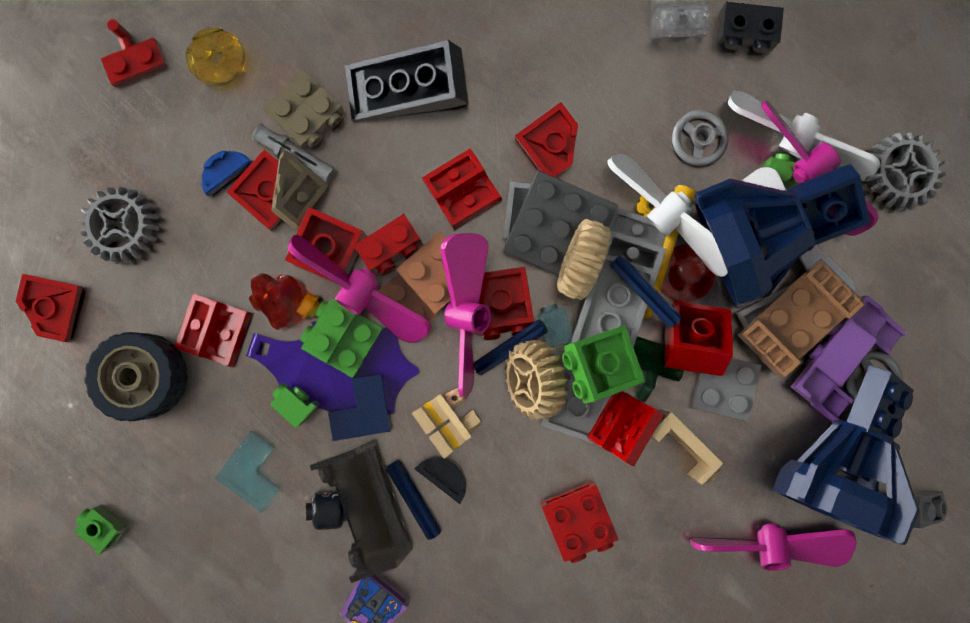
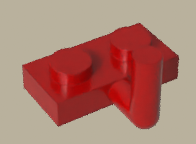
[100,19,167,87]

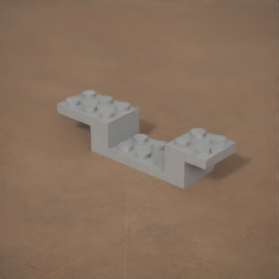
[541,208,666,444]

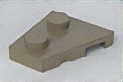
[271,149,328,229]

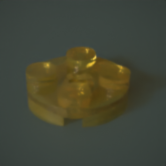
[185,27,245,86]

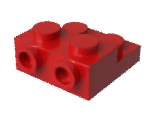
[477,267,534,340]

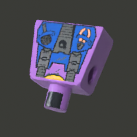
[340,567,409,623]

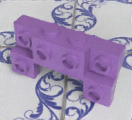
[791,295,907,422]

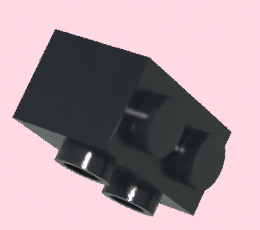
[717,2,784,53]

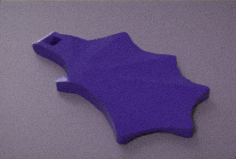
[246,321,420,415]

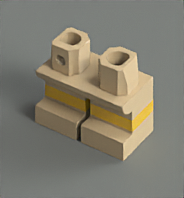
[412,388,482,458]

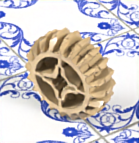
[557,219,611,300]
[504,340,569,420]

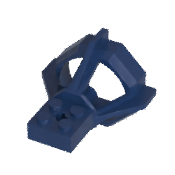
[694,164,871,309]
[772,366,920,545]

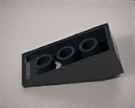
[345,40,469,122]

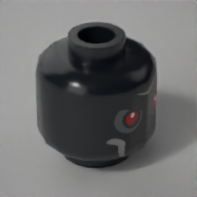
[306,491,348,530]

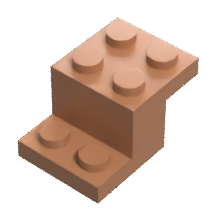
[378,231,451,323]

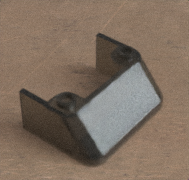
[309,439,413,583]

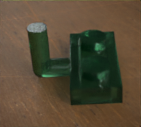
[633,336,684,403]

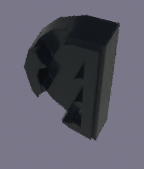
[414,457,466,504]

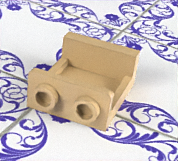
[651,409,723,485]

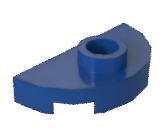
[201,150,252,197]

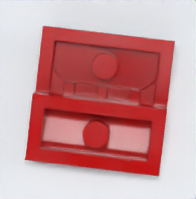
[422,148,502,230]
[174,293,252,367]
[587,391,664,467]

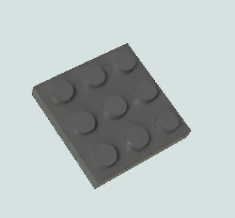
[503,170,618,274]

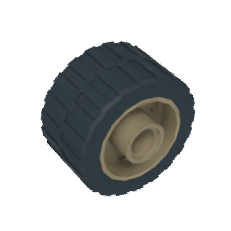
[84,332,187,422]

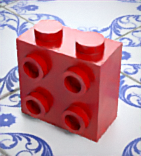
[354,213,423,276]
[540,482,619,563]

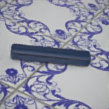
[610,255,682,328]
[473,320,548,375]
[386,460,441,540]

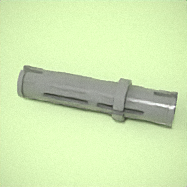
[252,123,335,183]

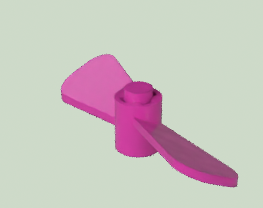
[761,100,878,236]
[440,233,491,398]
[288,235,431,343]
[690,524,857,571]

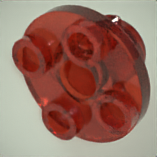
[661,245,715,302]
[249,273,303,330]

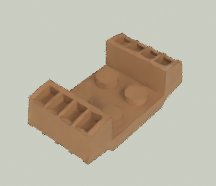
[738,258,865,378]

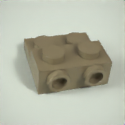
[263,69,345,150]

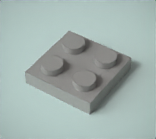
[690,358,762,422]

